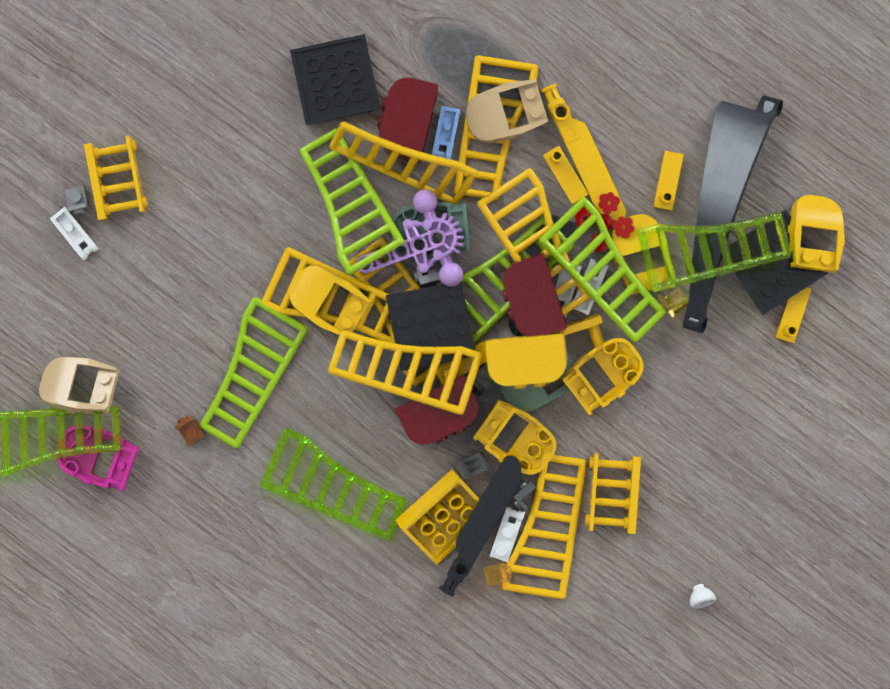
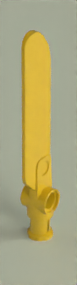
[541,83,626,221]

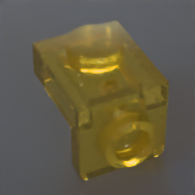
[657,287,688,317]
[483,563,512,587]

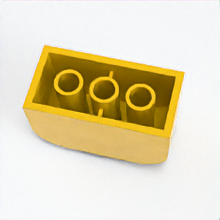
[485,332,568,389]

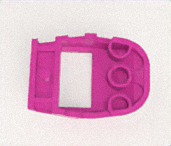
[56,425,140,491]

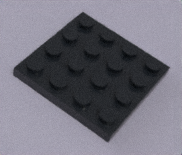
[290,34,381,126]
[723,210,828,315]
[386,282,475,371]

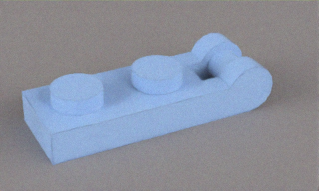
[432,106,460,160]

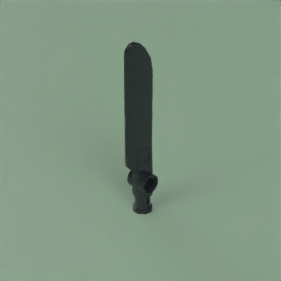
[439,455,521,597]

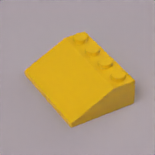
[395,469,480,565]

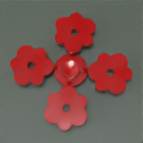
[575,192,634,253]

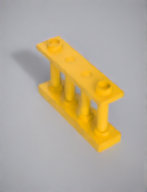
[84,136,148,221]
[585,453,641,534]

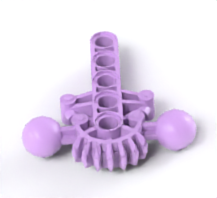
[356,189,464,287]

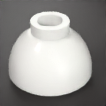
[690,584,716,609]

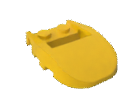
[787,195,845,273]
[610,214,673,296]
[290,265,372,335]
[561,338,644,416]
[473,399,556,475]

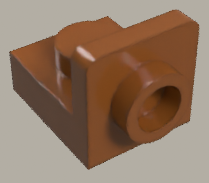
[175,415,205,446]

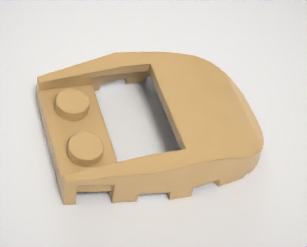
[466,79,549,143]
[39,357,120,414]

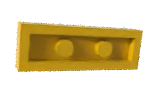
[542,146,589,205]
[653,151,684,211]
[775,287,811,343]
[555,314,604,348]
[436,341,487,385]

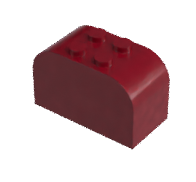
[377,77,439,164]
[502,252,567,337]
[394,375,478,444]

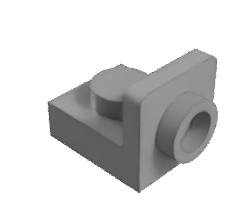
[65,186,90,215]
[413,266,440,286]

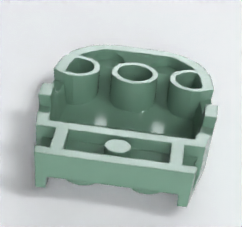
[392,202,471,258]
[500,353,574,413]

